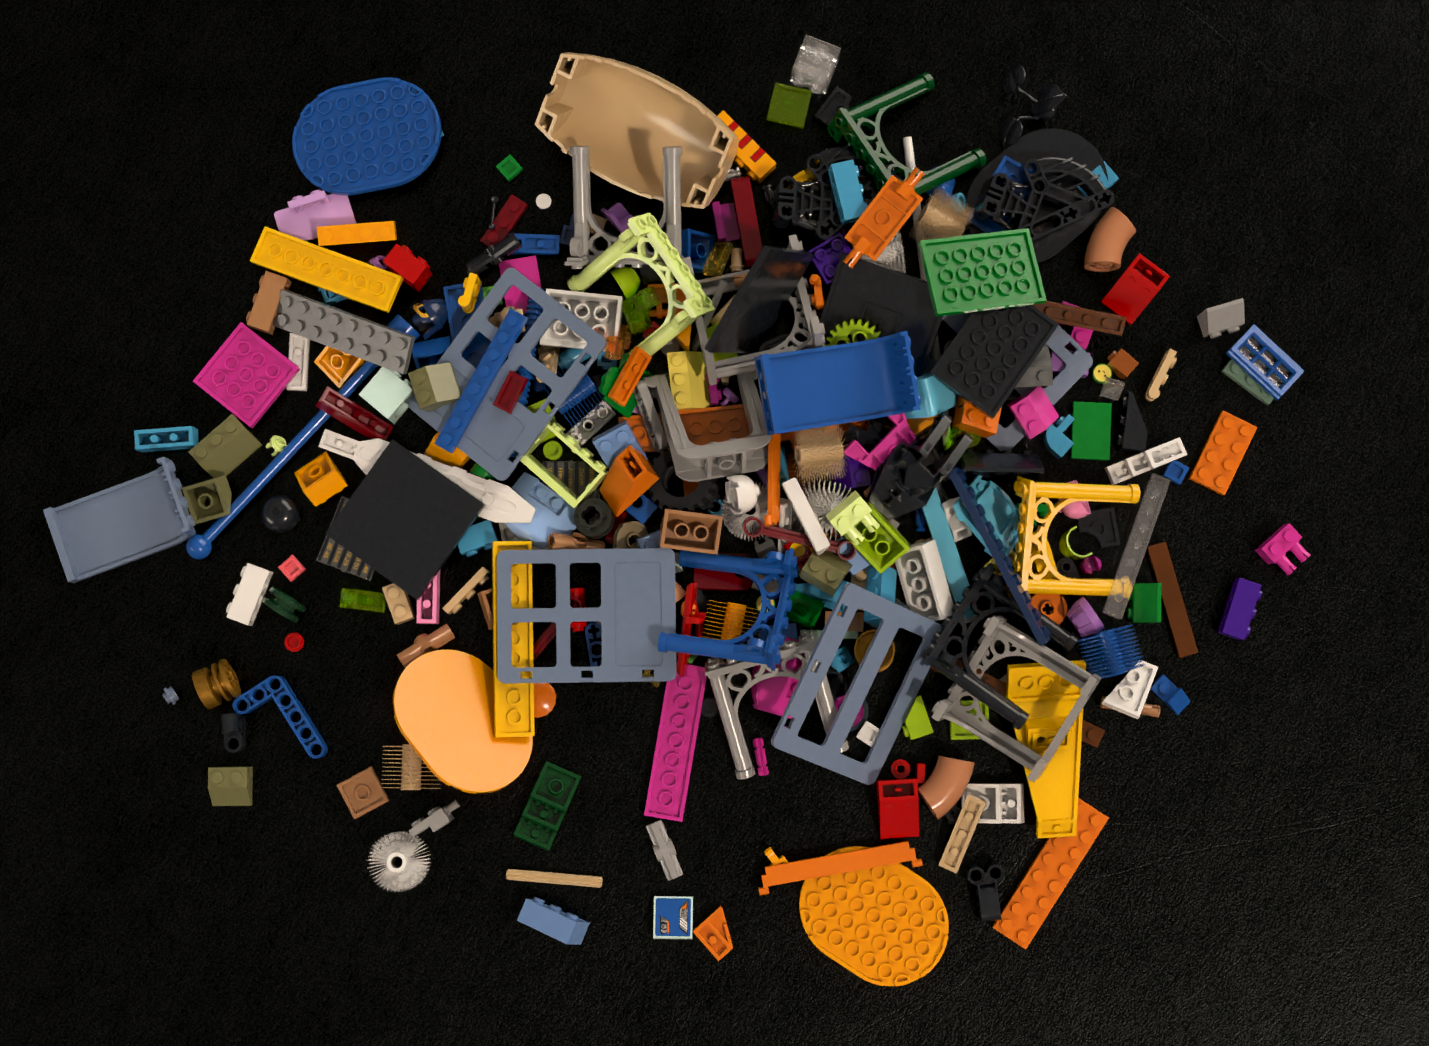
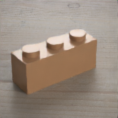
[246,271,291,335]

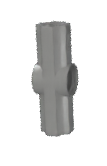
[646,820,683,881]

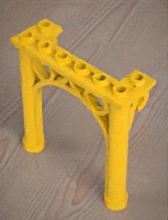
[1007,476,1140,598]

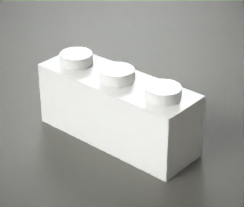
[226,563,274,626]

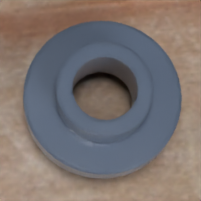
[162,686,179,705]

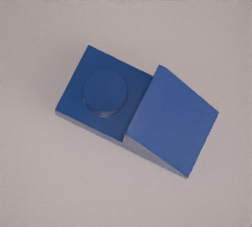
[1150,675,1191,715]

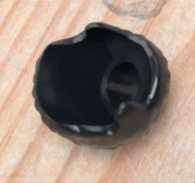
[826,666,849,698]

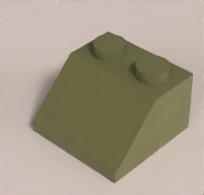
[408,362,461,412]
[182,475,232,524]
[799,551,853,597]
[208,766,253,806]

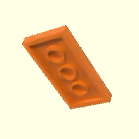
[1189,410,1257,496]

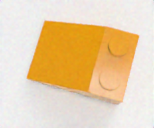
[314,346,366,389]

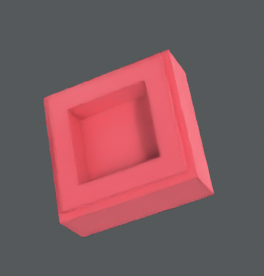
[278,555,306,582]

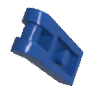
[507,233,560,255]

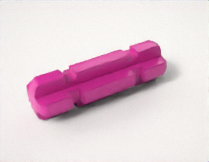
[753,738,769,776]

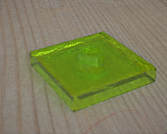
[767,82,812,128]

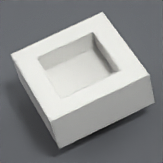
[856,721,880,747]

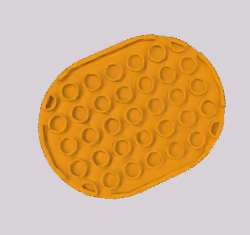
[393,650,533,794]
[799,846,949,986]

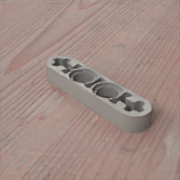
[633,380,668,453]

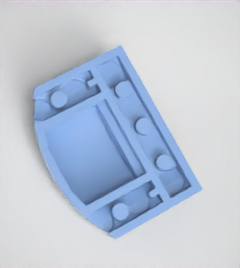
[505,472,577,549]

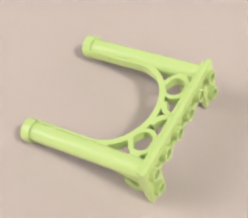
[567,213,715,356]

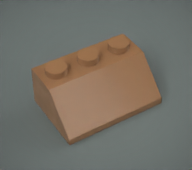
[658,508,723,555]

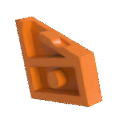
[693,905,733,961]

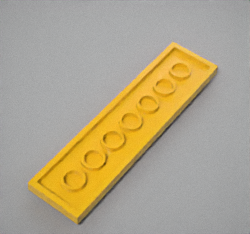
[250,227,404,313]

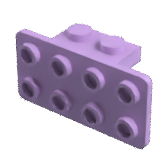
[274,190,356,241]

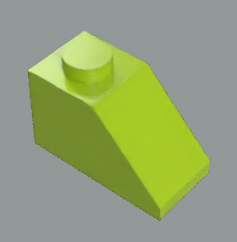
[902,696,934,740]

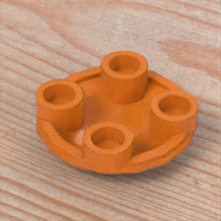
[534,683,556,718]

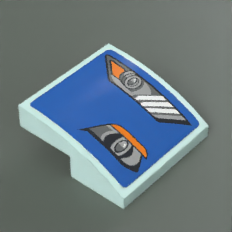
[653,896,693,939]

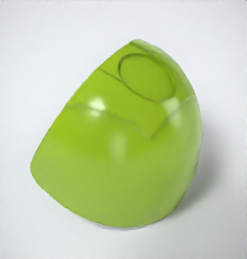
[610,267,640,300]

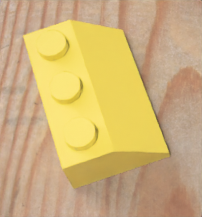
[667,351,711,411]

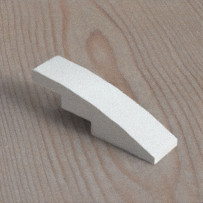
[1105,437,1187,485]

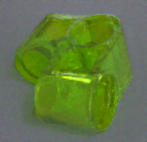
[622,287,660,336]

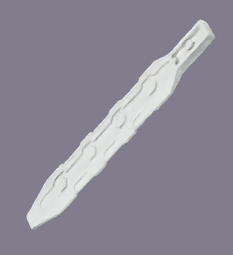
[318,429,536,523]

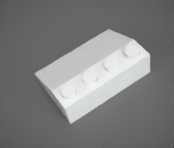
[540,289,623,353]

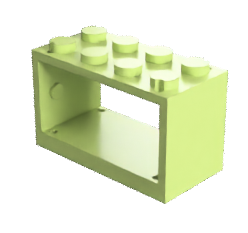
[516,422,608,508]

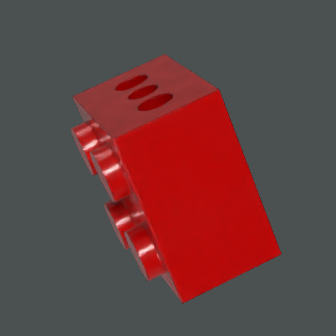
[383,244,432,292]

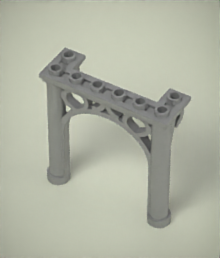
[565,146,683,269]
[705,630,849,779]

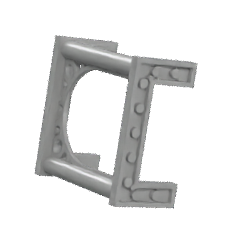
[683,234,826,386]
[931,615,1102,782]

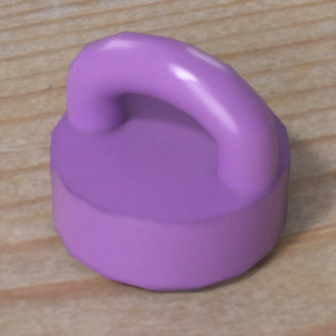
[368,255,387,270]
[720,388,739,406]

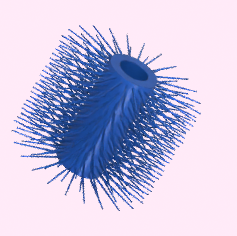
[541,362,607,430]
[1077,624,1144,679]

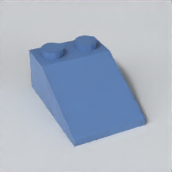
[593,420,653,470]

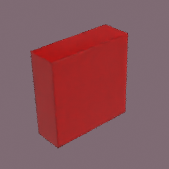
[915,763,925,784]

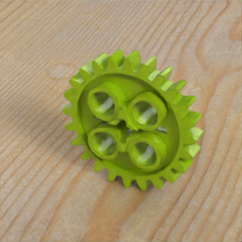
[825,319,881,347]

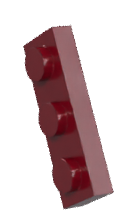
[480,195,528,247]

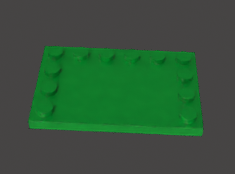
[918,228,1047,317]

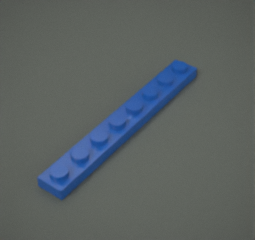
[434,308,529,454]

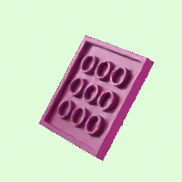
[193,322,300,428]

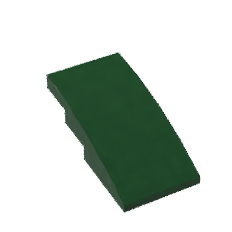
[513,761,582,851]

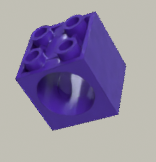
[808,232,851,290]

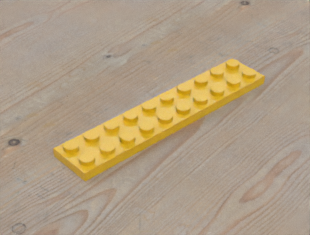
[492,541,535,737]

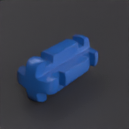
[915,509,927,532]

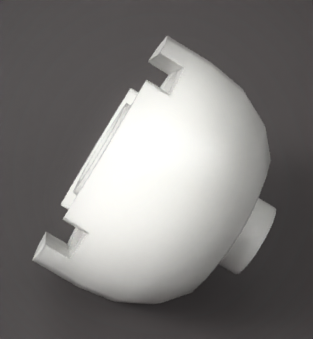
[725,475,760,515]

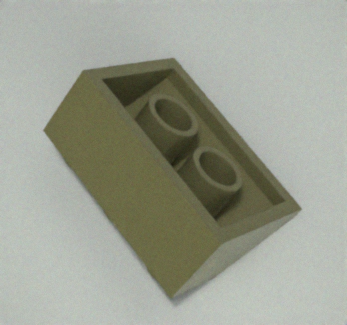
[189,414,262,478]

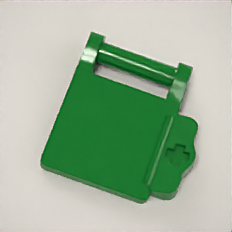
[599,353,653,418]

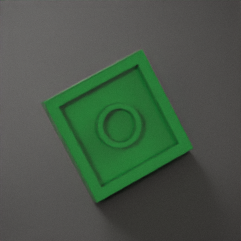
[787,590,825,630]

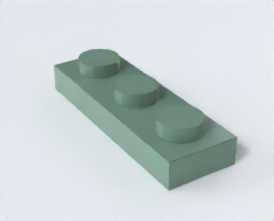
[1221,358,1274,406]

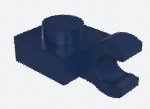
[560,213,574,246]

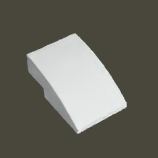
[961,783,1024,824]

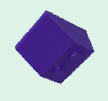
[828,449,872,493]

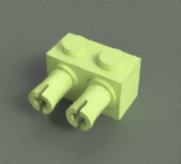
[825,490,880,546]

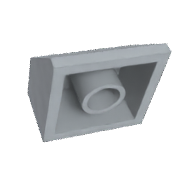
[1197,298,1245,339]

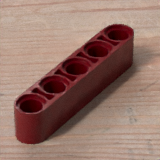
[730,176,762,269]

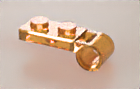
[605,325,632,360]

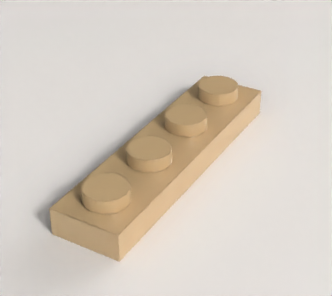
[939,794,987,873]

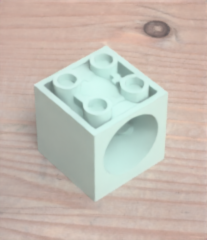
[359,367,414,424]

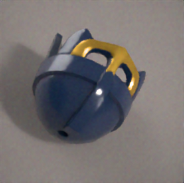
[410,299,448,340]

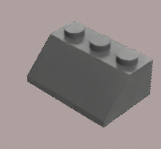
[1015,345,1053,388]

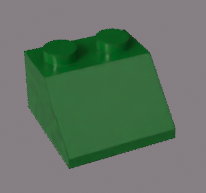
[1126,583,1161,624]

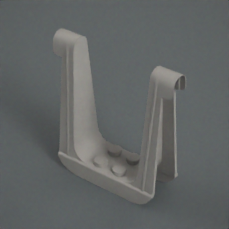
[643,370,772,482]

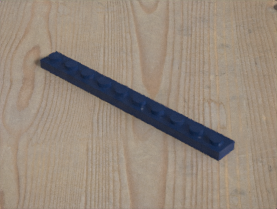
[949,467,1051,646]

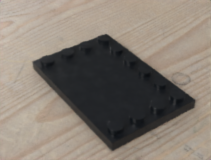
[929,305,1059,419]

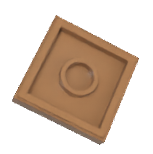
[337,766,390,819]

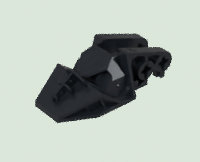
[867,411,973,520]

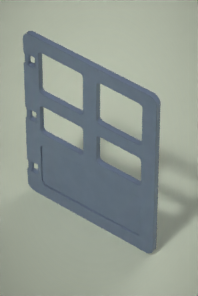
[409,268,607,481]
[497,548,676,684]

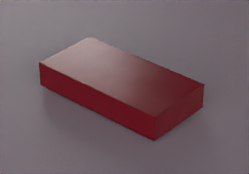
[493,370,529,414]

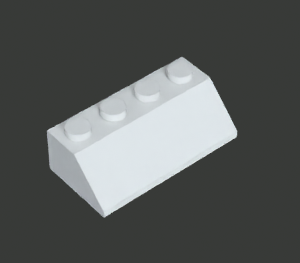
[895,539,954,621]

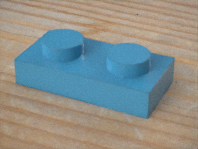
[831,645,856,673]

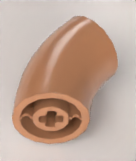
[1084,207,1136,272]
[918,756,975,820]

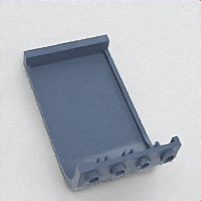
[43,457,196,583]

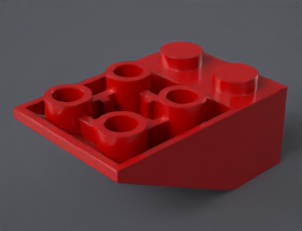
[1101,253,1170,325]
[876,778,919,839]

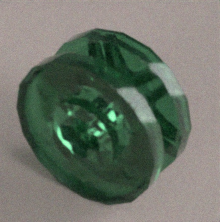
[263,587,307,623]

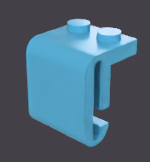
[904,372,957,419]

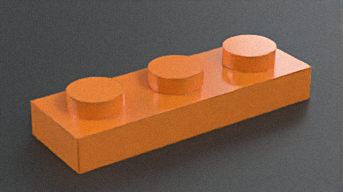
[608,346,652,407]

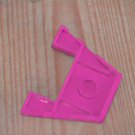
[843,413,916,471]

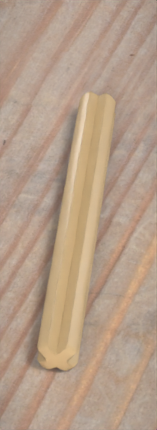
[506,869,603,888]

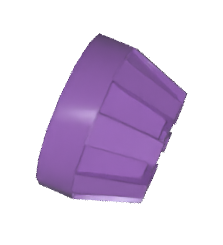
[1066,597,1105,637]

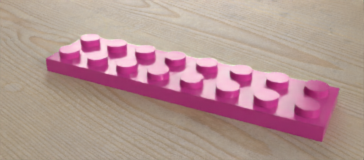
[644,663,707,822]

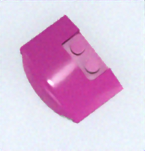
[751,637,805,719]

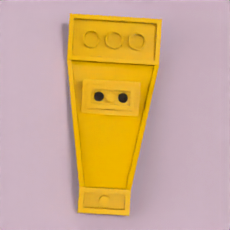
[1006,660,1086,838]

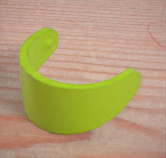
[1059,525,1093,561]

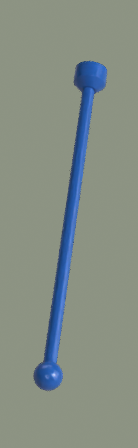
[186,314,420,559]

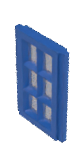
[1226,324,1304,400]

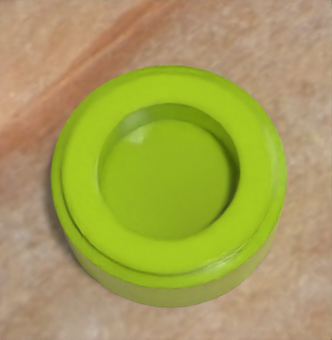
[543,441,563,460]

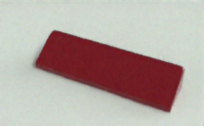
[315,386,394,441]

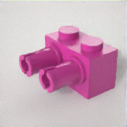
[1255,523,1311,576]

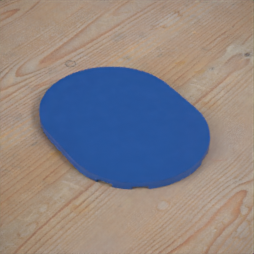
[292,77,442,196]

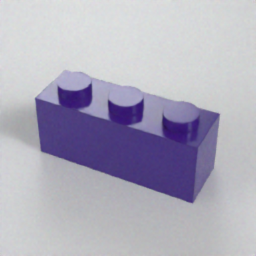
[1217,578,1262,640]

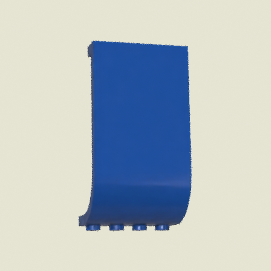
[754,331,921,436]

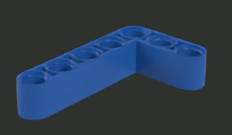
[233,676,328,758]

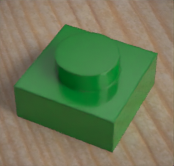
[496,154,523,182]

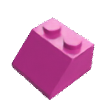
[1007,386,1059,439]

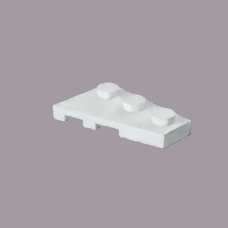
[1102,660,1158,719]

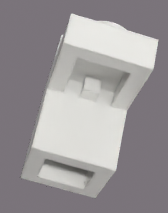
[942,496,972,542]

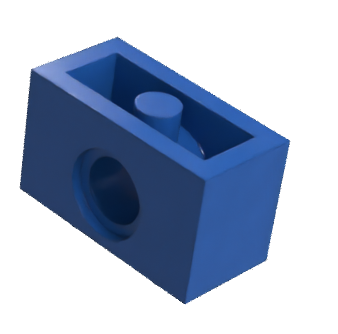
[625,494,658,525]

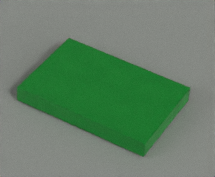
[1070,401,1112,461]

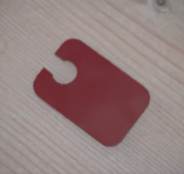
[694,553,751,591]

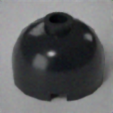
[261,495,301,533]

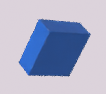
[1162,460,1189,485]

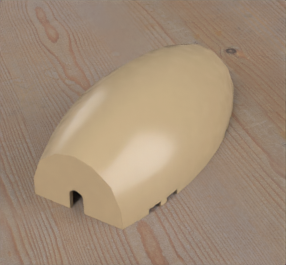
[535,52,739,209]

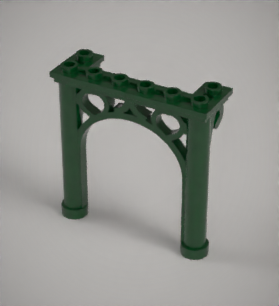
[827,72,986,195]

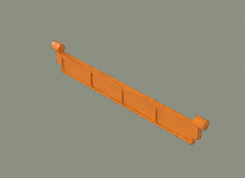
[764,434,781,527]
[758,841,923,895]

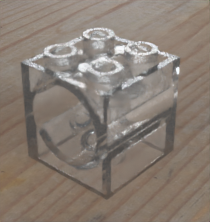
[790,35,841,94]

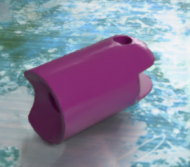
[1079,556,1102,574]

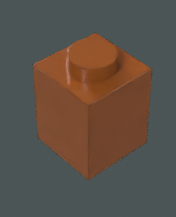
[1107,348,1139,380]

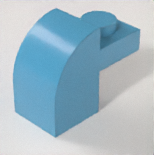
[1043,414,1075,460]

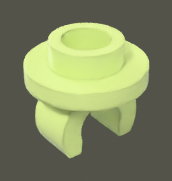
[266,436,287,456]

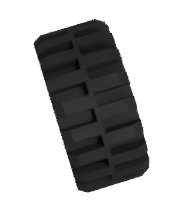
[648,446,723,514]

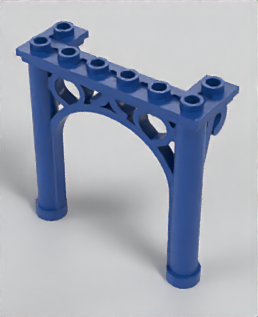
[658,548,799,671]

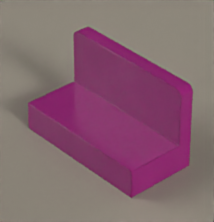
[712,201,740,244]

